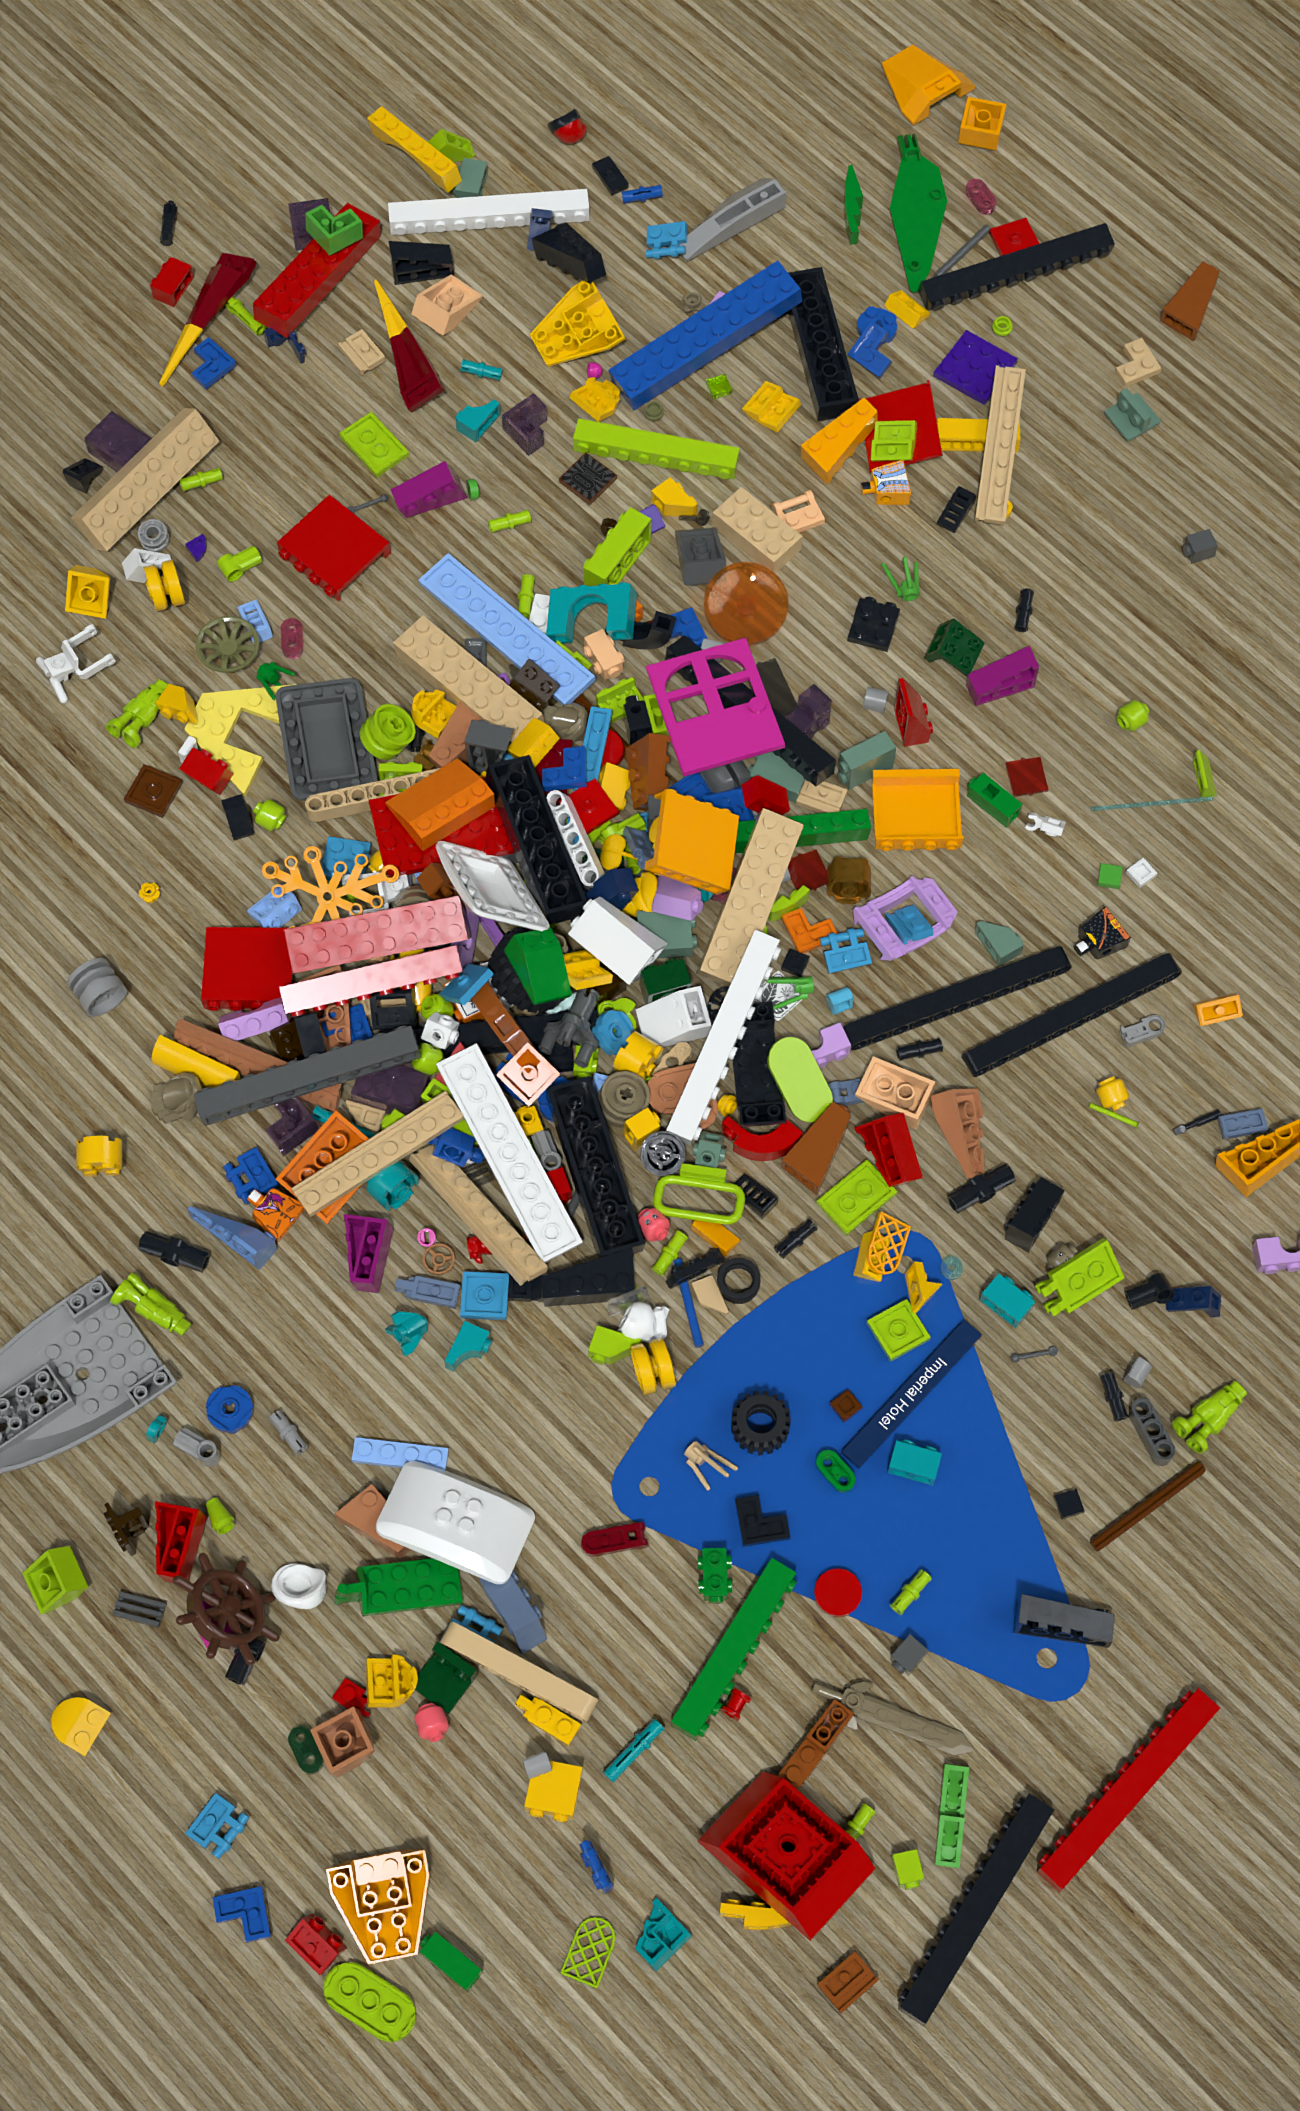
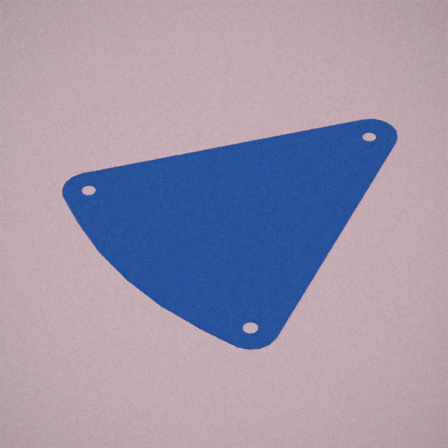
[611,1231,1090,1702]

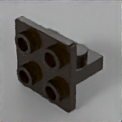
[508,659,560,712]
[269,1012,310,1062]
[103,1502,149,1556]

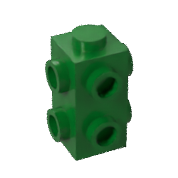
[698,1548,732,1604]

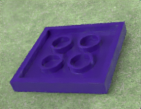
[933,330,1018,405]

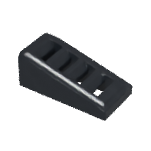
[937,486,976,534]
[733,1173,778,1219]

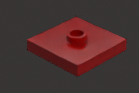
[989,218,1040,256]
[559,778,619,835]

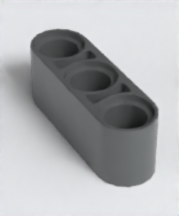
[1129,1398,1175,1466]

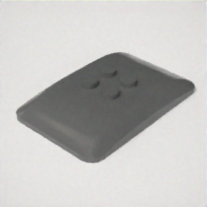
[276,678,377,801]

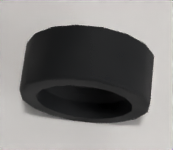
[717,1258,760,1304]

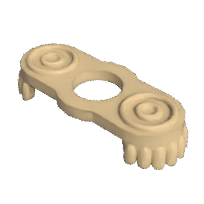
[652,1042,692,1077]

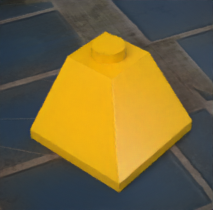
[65,565,110,619]

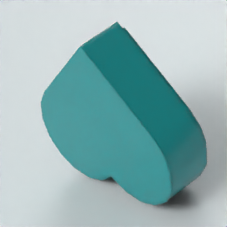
[146,1414,168,1444]

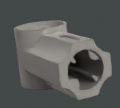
[530,1130,562,1172]
[173,1427,221,1467]

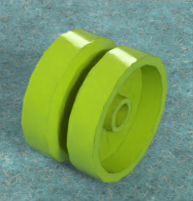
[360,704,416,760]

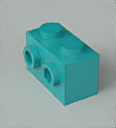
[979,1273,1035,1329]
[888,1440,942,1486]

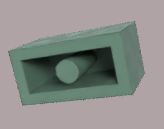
[452,158,488,198]

